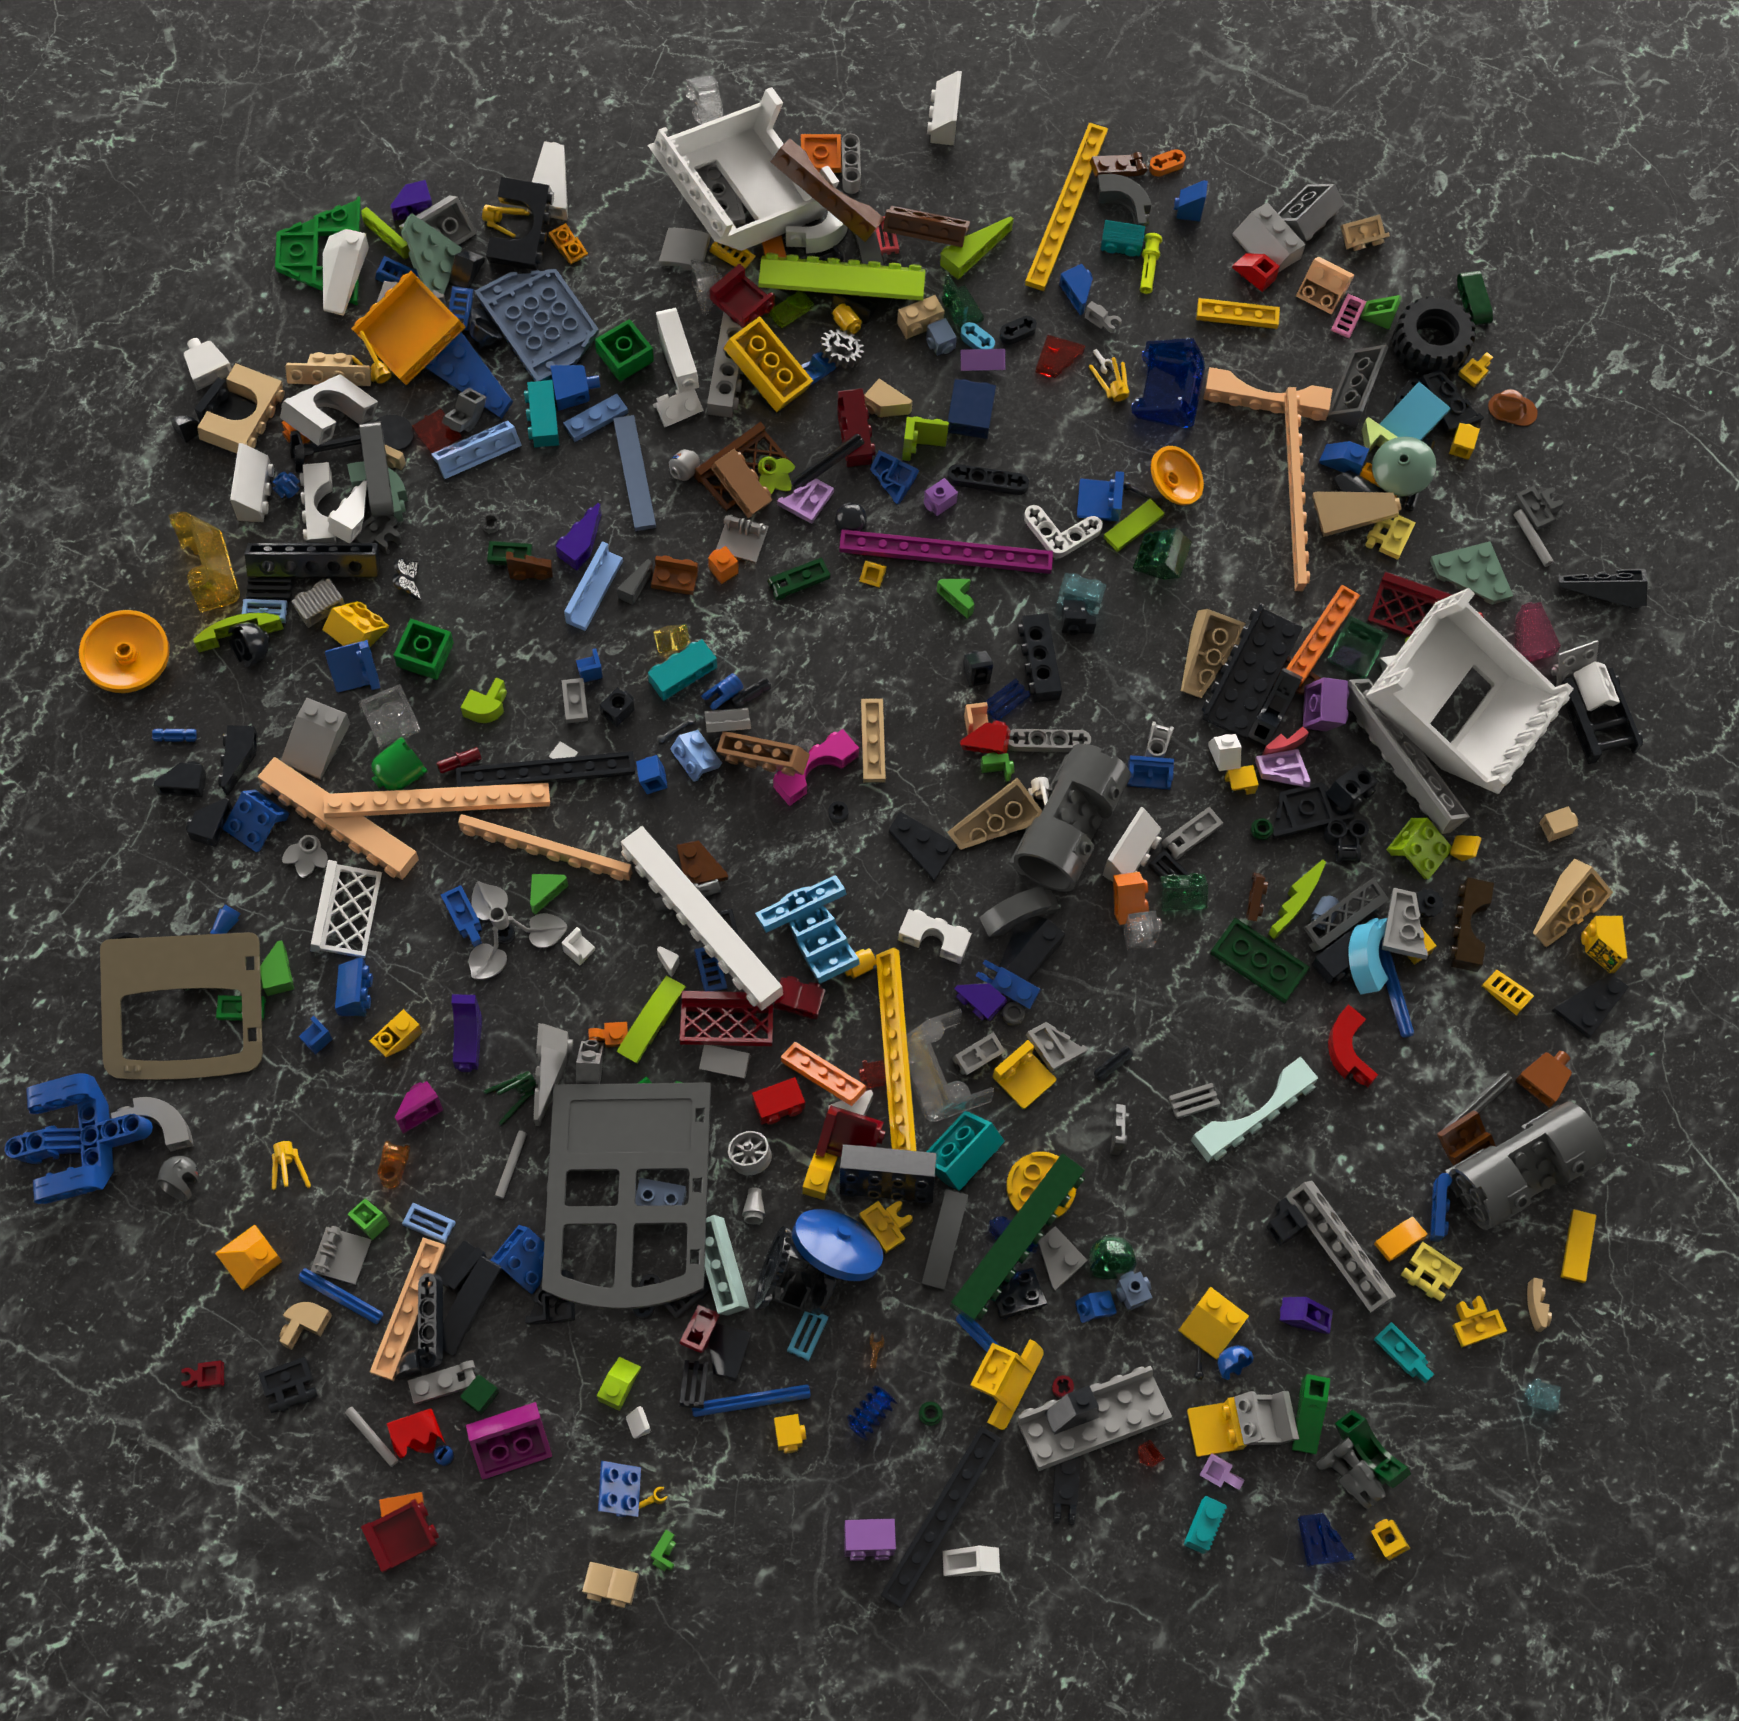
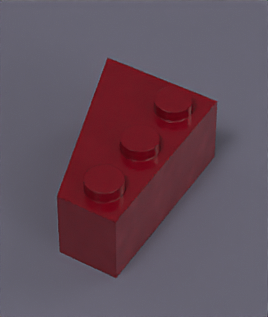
[837,388,876,467]

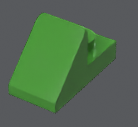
[936,579,975,619]

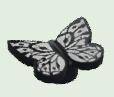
[392,558,422,600]

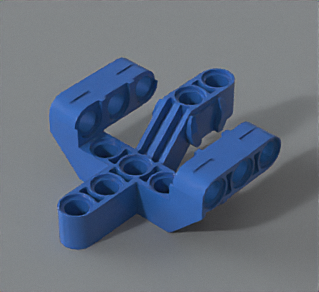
[5,1073,153,1204]

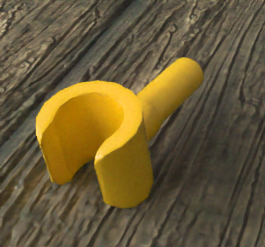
[639,1487,668,1509]

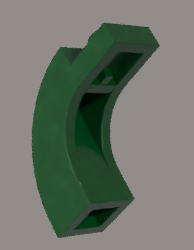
[1334,1409,1411,1488]

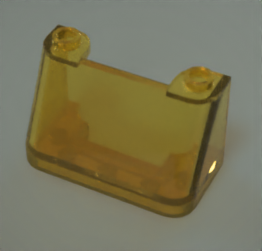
[169,512,240,613]

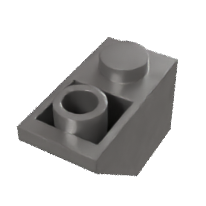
[576,1040,604,1084]

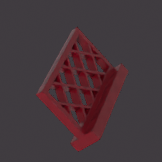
[1367,572,1451,637]
[680,991,773,1046]

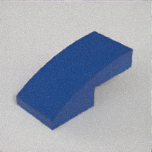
[801,352,840,385]

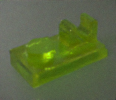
[769,291,814,329]

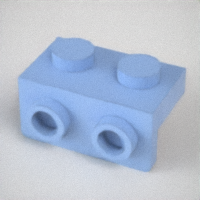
[670,730,722,782]

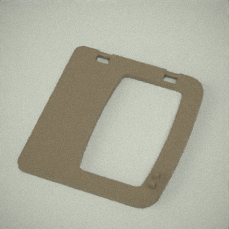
[100,932,263,1080]

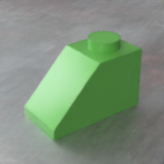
[260,940,294,996]

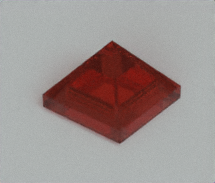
[1138,1440,1164,1467]

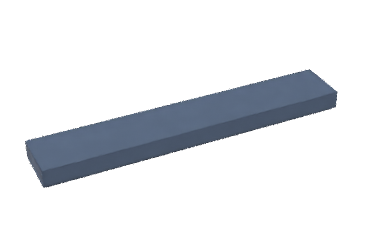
[613,415,656,531]

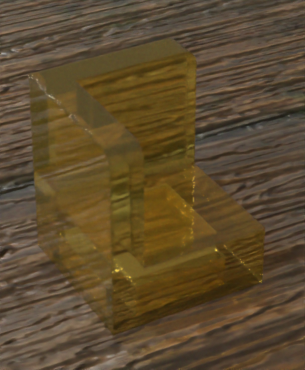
[653,624,691,652]

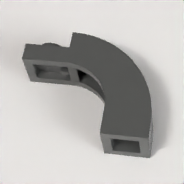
[1096,174,1151,228]
[979,887,1061,937]

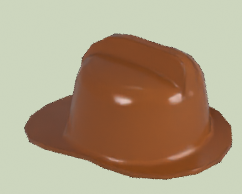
[1488,389,1537,426]

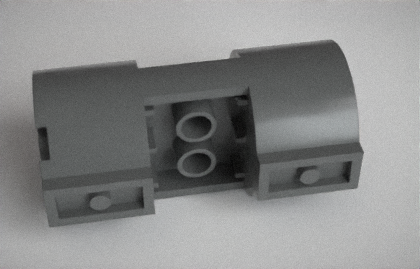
[1010,744,1131,892]
[1445,1101,1607,1230]

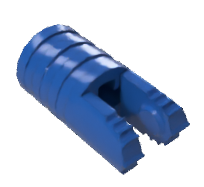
[701,673,744,710]

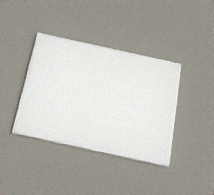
[549,742,578,759]

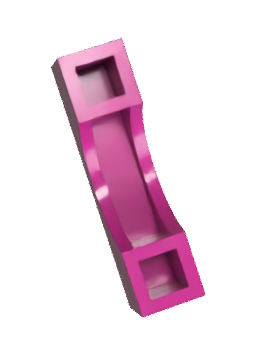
[773,729,859,806]

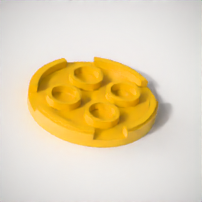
[1006,1152,1076,1218]

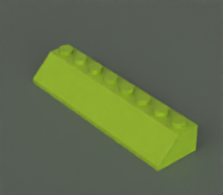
[758,253,925,301]

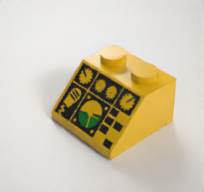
[1581,916,1627,973]

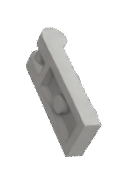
[1161,807,1223,860]
[408,1360,476,1405]

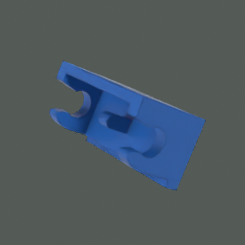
[1127,755,1174,790]

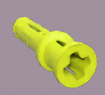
[1139,233,1162,294]

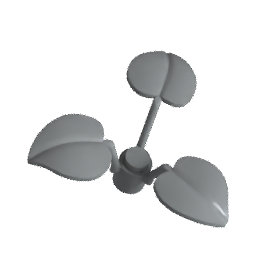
[469,881,568,980]

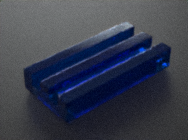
[985,678,1030,721]

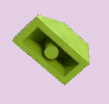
[597,1357,641,1411]

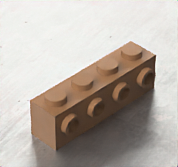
[716,731,810,776]

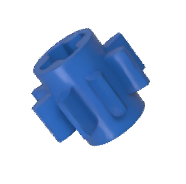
[273,472,300,498]

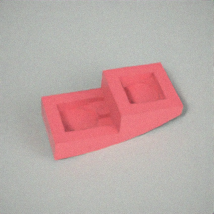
[1262,727,1309,755]

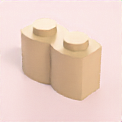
[582,1562,639,1608]

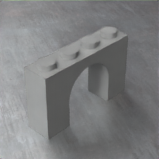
[280,374,378,446]

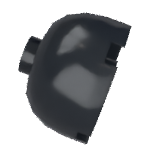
[228,622,270,667]

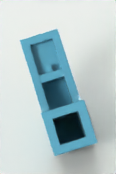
[1349,918,1388,995]

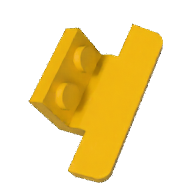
[970,1339,1044,1430]

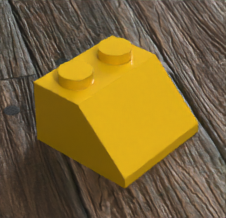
[1178,1287,1249,1360]

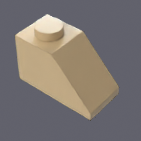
[864,379,912,417]

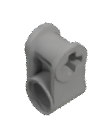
[1145,721,1174,758]

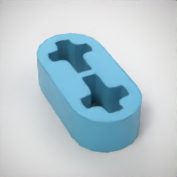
[960,322,995,349]

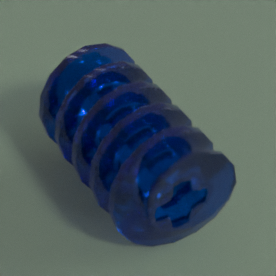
[847,1386,897,1441]

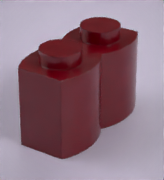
[773,976,825,1020]

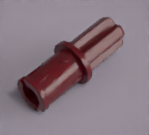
[436,747,482,773]

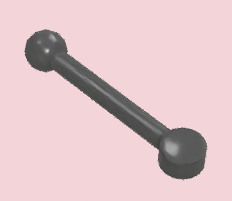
[657,715,696,743]

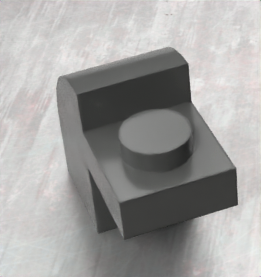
[442,388,487,432]

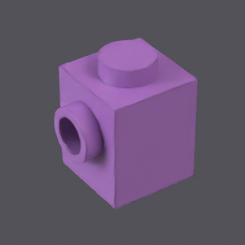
[924,478,958,516]

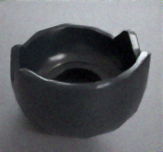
[835,502,867,531]

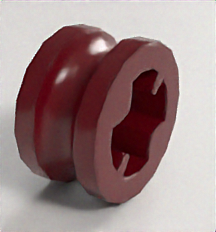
[1052,1375,1074,1399]

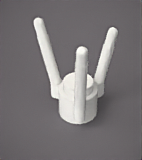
[1026,777,1051,830]

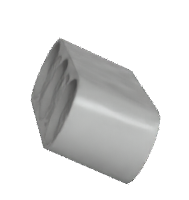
[841,133,861,194]

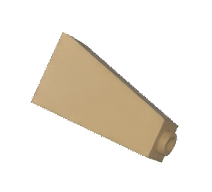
[1312,492,1401,537]

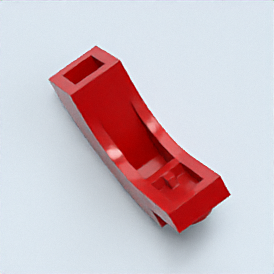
[1328,1004,1378,1087]

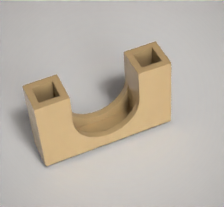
[197,363,285,453]

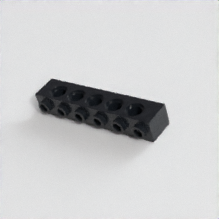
[244,543,380,578]

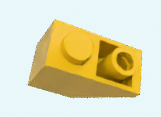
[369,1009,422,1057]

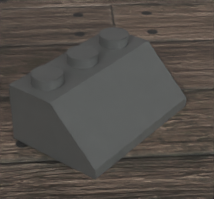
[1278,184,1345,242]

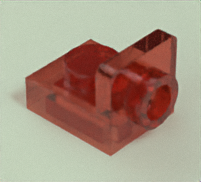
[858,1060,886,1088]

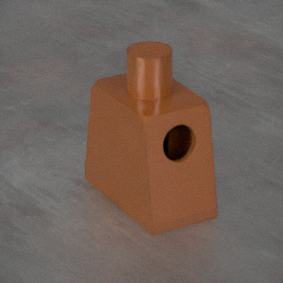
[1515,1051,1572,1108]

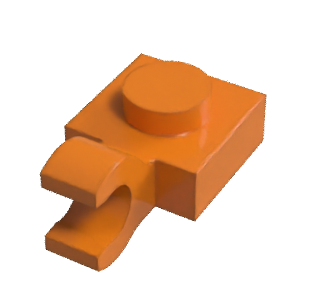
[588,1022,628,1048]

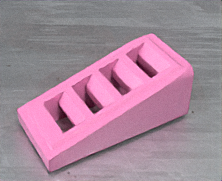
[1331,294,1366,339]

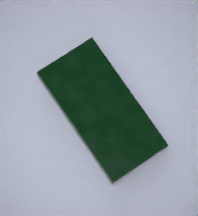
[1210,917,1310,1004]

